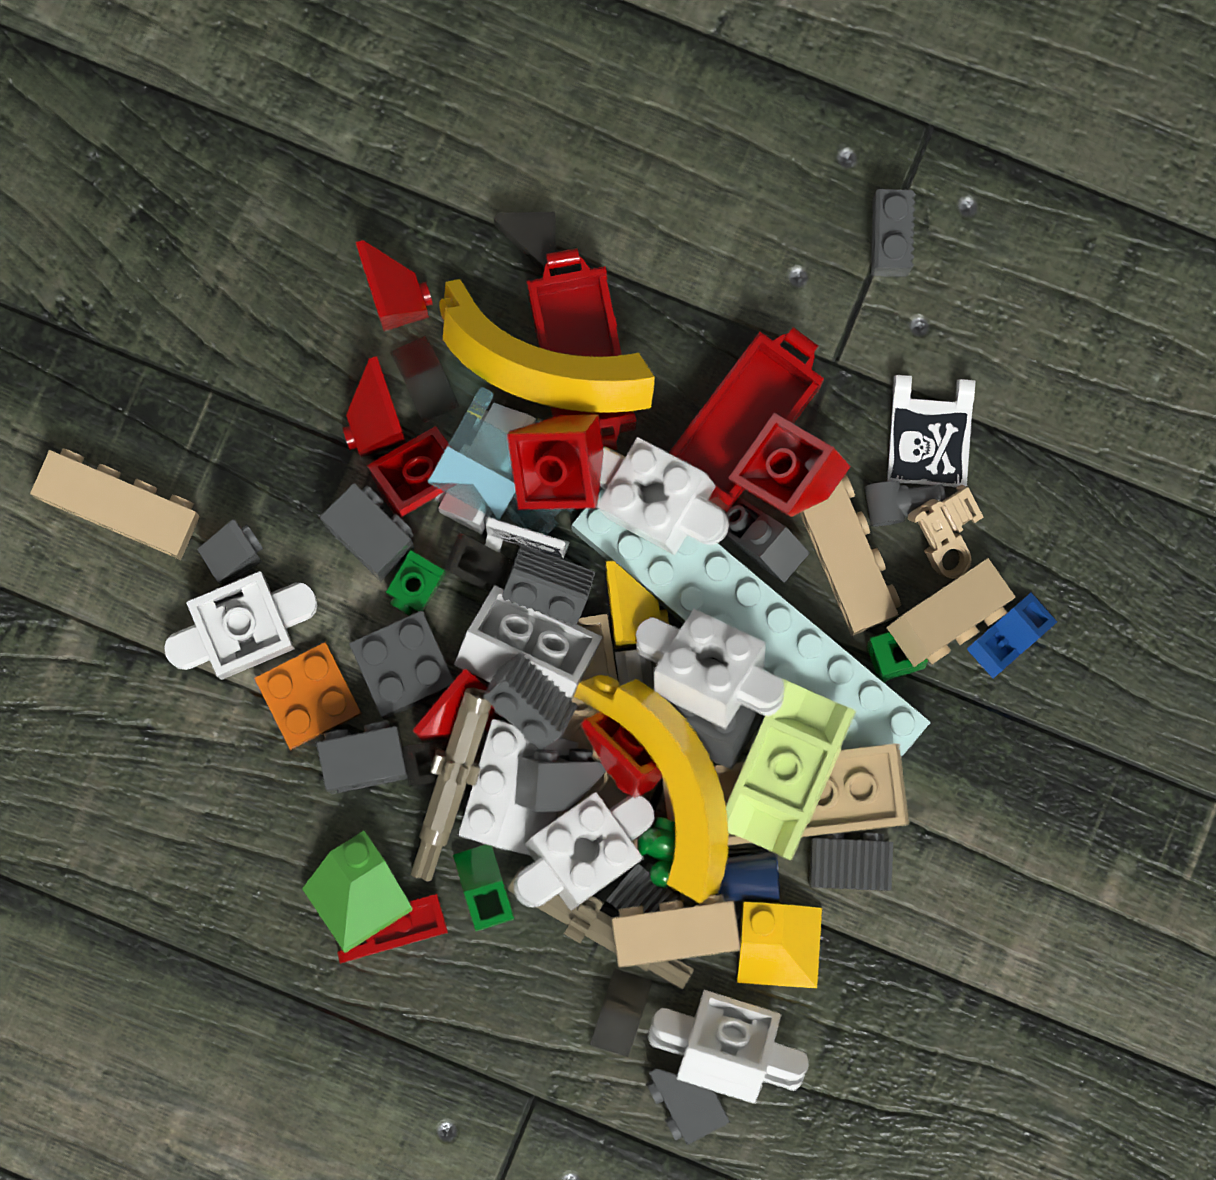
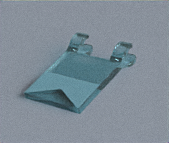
[428,387,544,521]

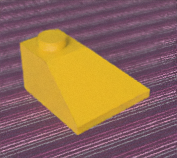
[605,561,669,649]
[737,902,822,988]

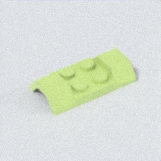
[726,679,856,860]

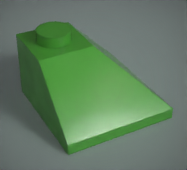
[302,831,413,953]

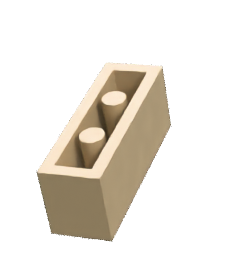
[887,558,1015,667]
[611,895,740,967]

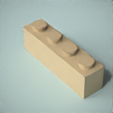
[30,448,200,560]
[800,475,901,636]

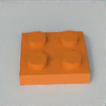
[254,642,362,750]

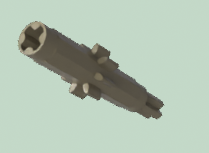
[411,688,491,881]
[507,865,694,990]

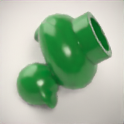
[637,817,676,889]

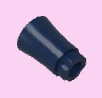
[714,850,781,904]

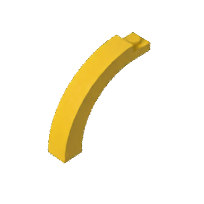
[440,279,655,412]
[574,675,728,903]

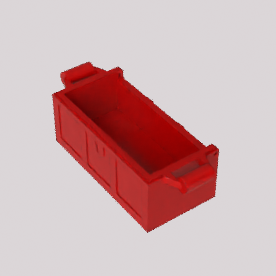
[527,248,636,450]
[668,327,824,513]

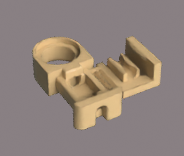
[908,485,984,579]

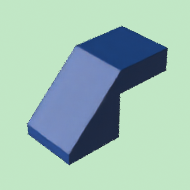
[967,593,1057,678]

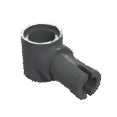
[865,481,946,527]

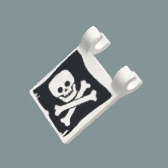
[887,375,975,487]
[484,518,570,560]

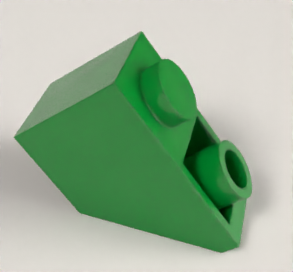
[453,844,515,932]

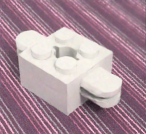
[597,437,729,555]
[164,571,317,680]
[636,609,784,729]
[514,792,654,911]
[648,990,809,1104]

